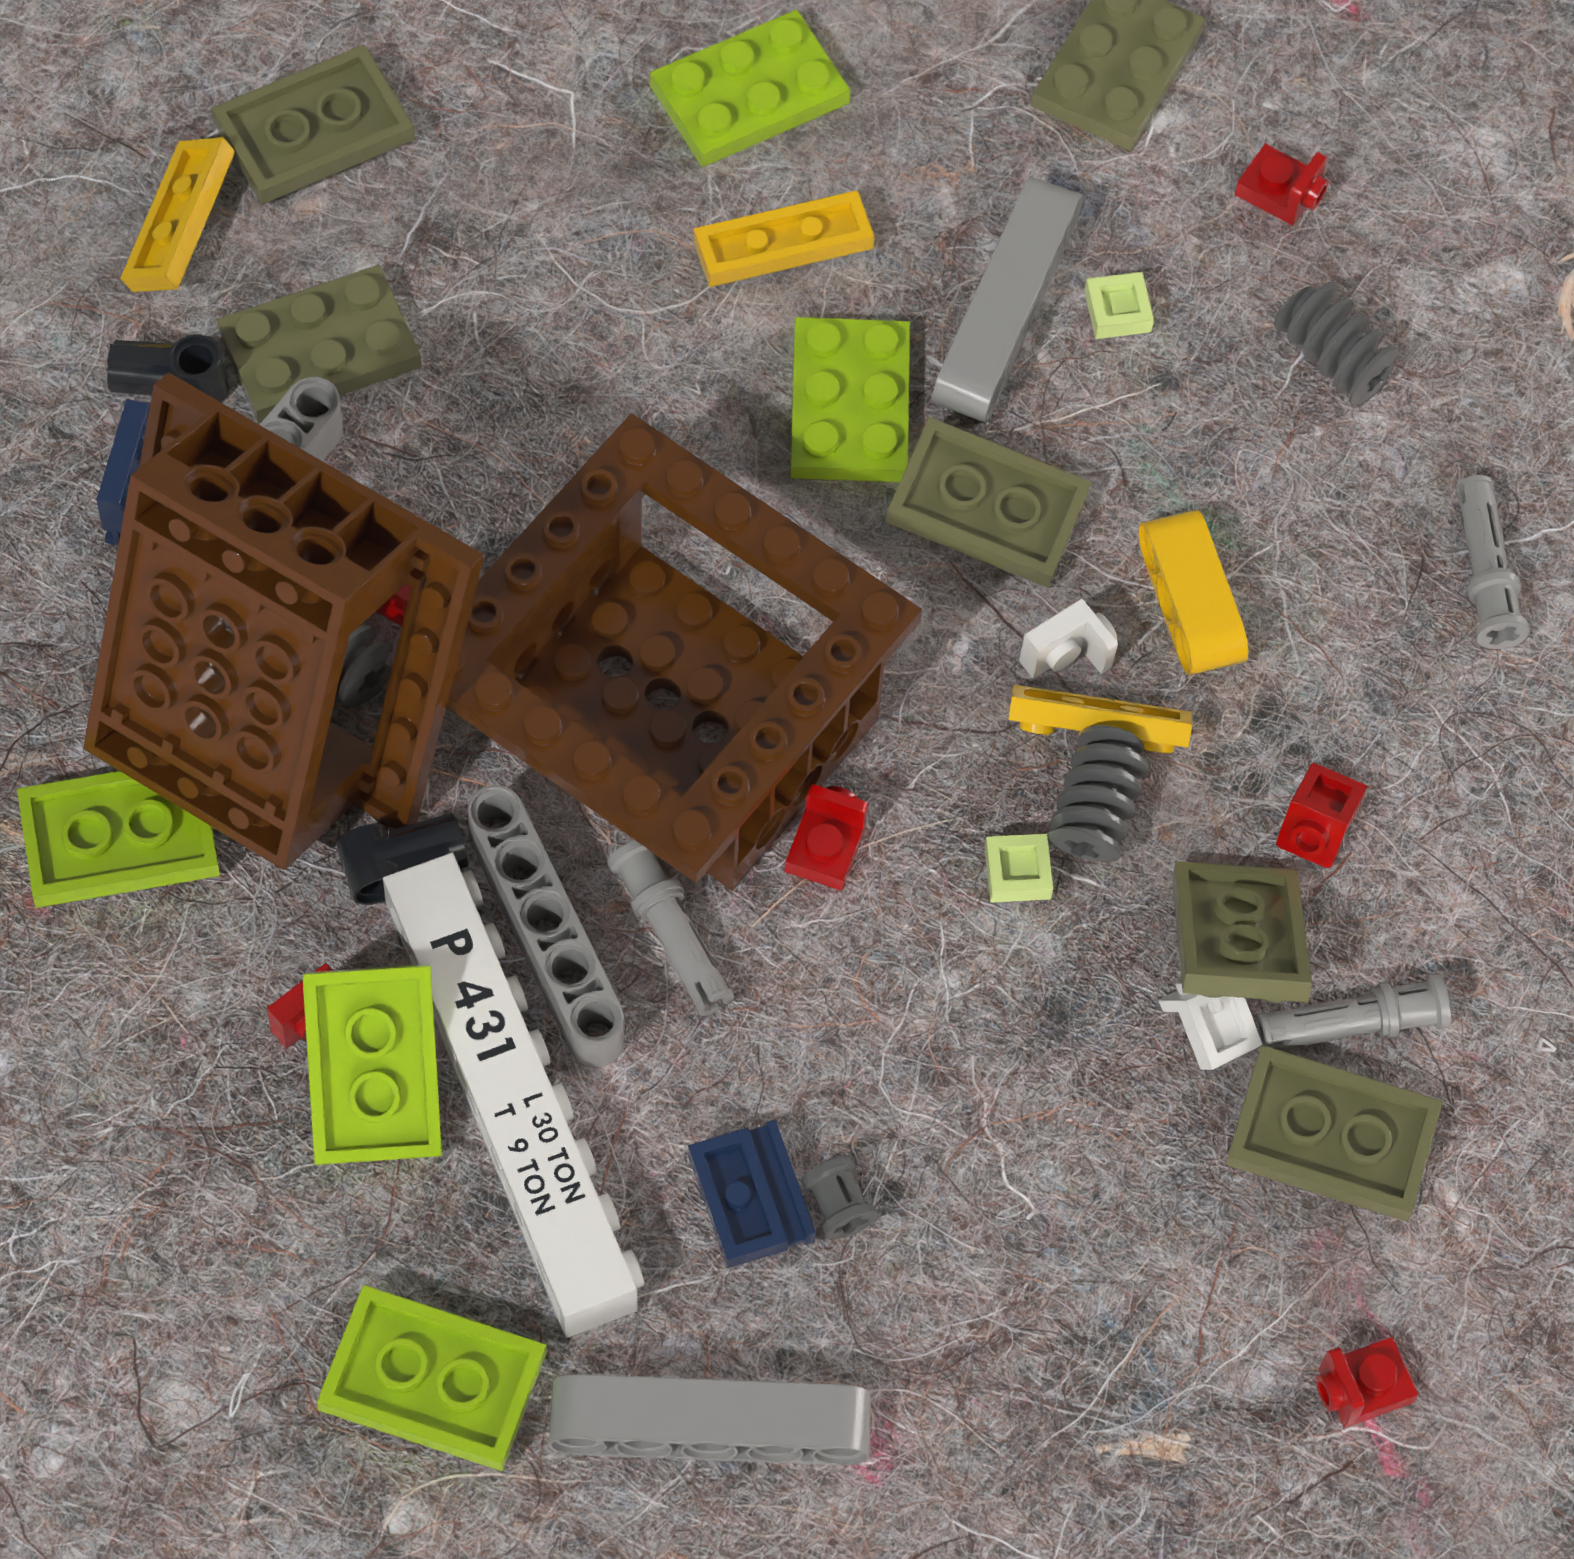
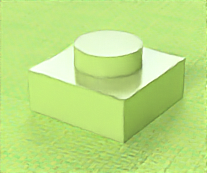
[1084,272,1154,339]
[984,834,1053,903]

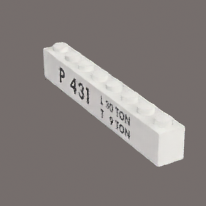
[383,853,645,1339]

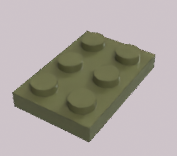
[1031,0,1206,152]
[211,44,415,205]
[216,264,422,423]
[884,417,1092,588]
[1172,861,1312,1002]
[1225,1045,1443,1222]

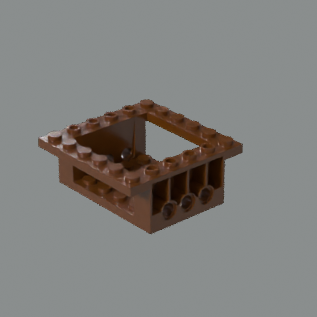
[83,372,485,870]
[446,413,922,891]

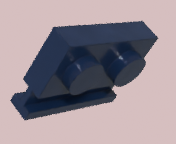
[96,399,150,545]
[688,1119,816,1269]

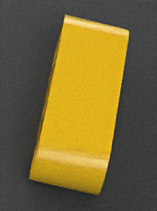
[1138,510,1249,675]

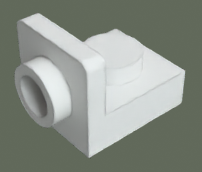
[1019,599,1118,679]
[1159,978,1263,1070]

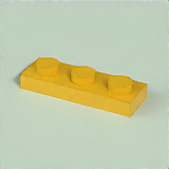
[120,137,235,292]
[693,190,874,287]
[1008,684,1192,753]

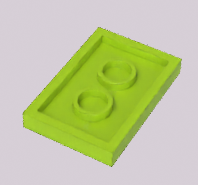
[649,9,851,168]
[790,317,910,482]
[17,771,220,908]
[303,964,442,1165]
[317,1285,547,1472]

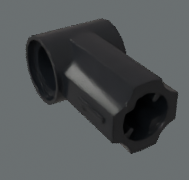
[107,334,229,402]
[336,813,468,905]

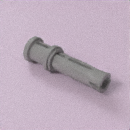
[1456,475,1529,649]
[607,840,734,1016]
[1257,973,1451,1050]

